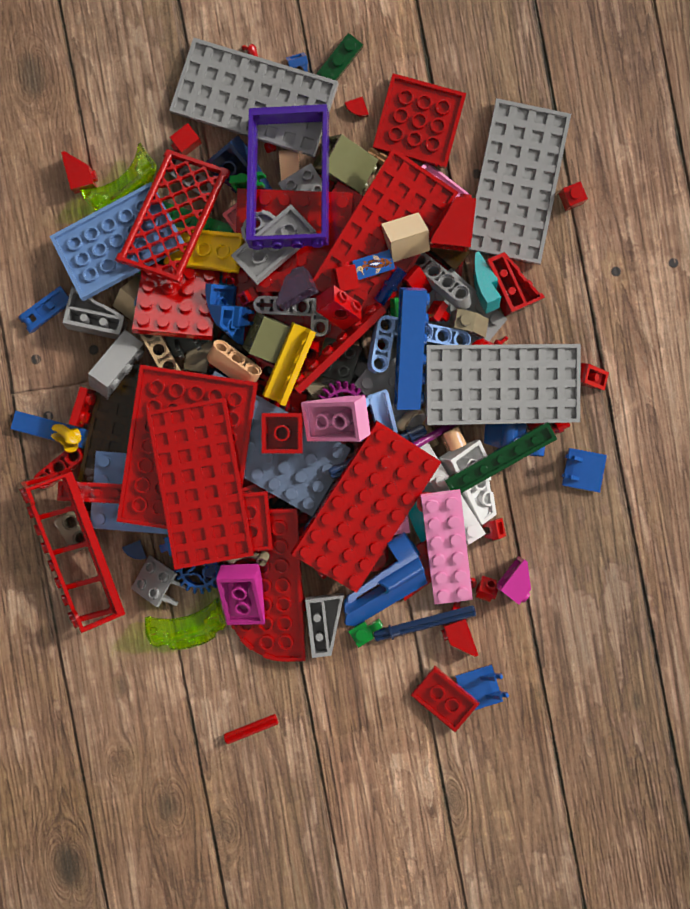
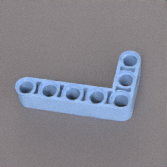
[367,315,471,373]

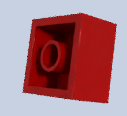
[262,413,303,453]

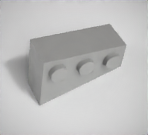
[62,286,128,340]
[88,330,144,399]
[305,593,344,658]

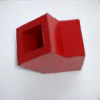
[237,286,260,306]

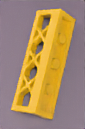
[262,322,316,406]

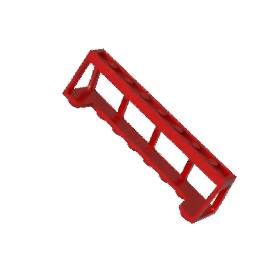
[19,469,125,633]

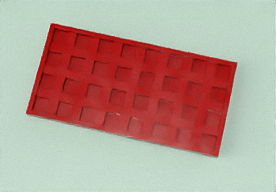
[309,148,458,326]
[146,398,254,570]
[291,420,441,593]

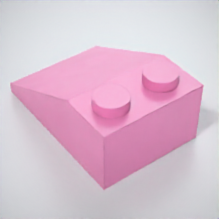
[301,396,370,442]

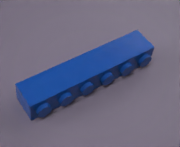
[394,287,430,410]

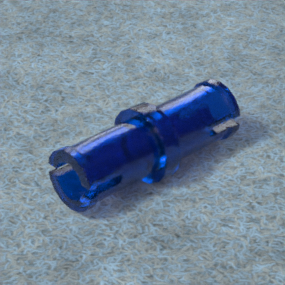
[374,266,407,306]

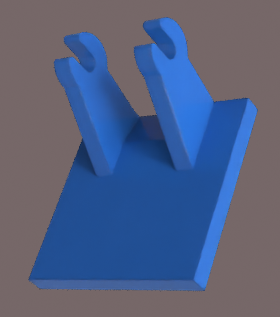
[562,448,607,493]
[455,664,509,710]

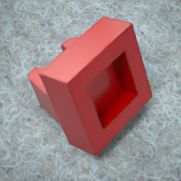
[426,301,451,322]
[482,518,506,540]

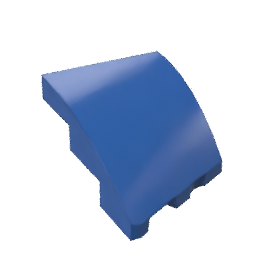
[205,283,245,345]

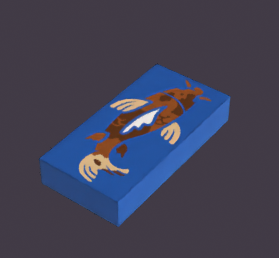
[351,249,395,280]

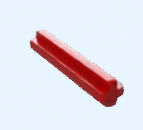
[224,714,279,744]

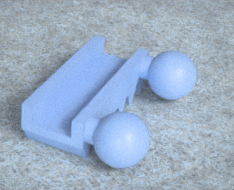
[361,389,398,441]

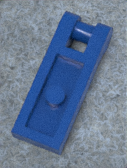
[18,286,69,334]

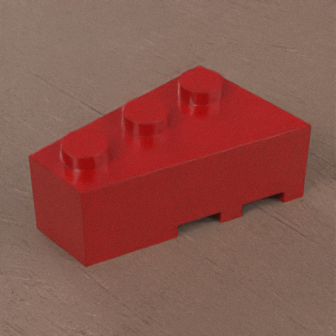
[486,252,545,317]

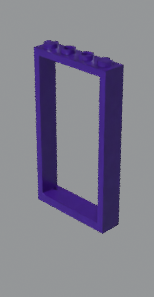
[246,104,329,250]

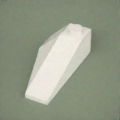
[439,440,497,525]

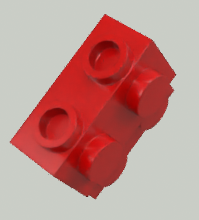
[256,252,298,296]

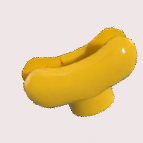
[51,424,81,453]

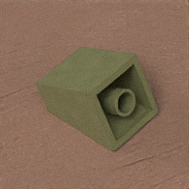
[313,134,379,194]
[242,311,291,364]

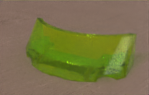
[81,142,157,211]
[145,597,226,650]

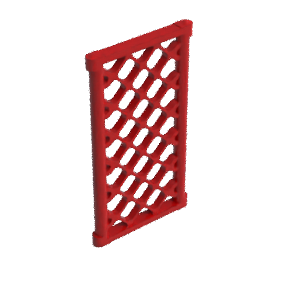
[115,149,230,284]

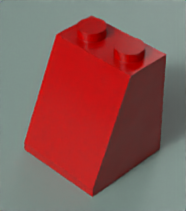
[429,194,477,252]

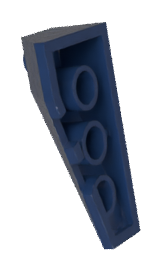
[206,135,273,193]

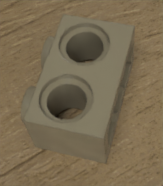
[53,511,97,554]

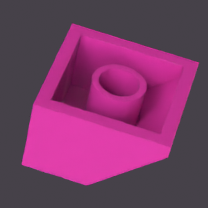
[497,556,531,605]

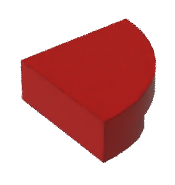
[344,96,369,117]

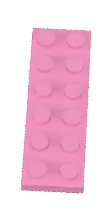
[421,489,473,604]

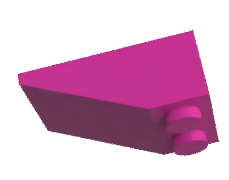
[216,564,265,625]

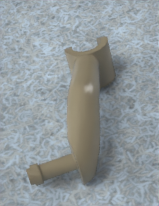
[396,405,425,431]
[226,551,269,567]

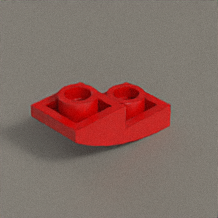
[403,265,432,293]

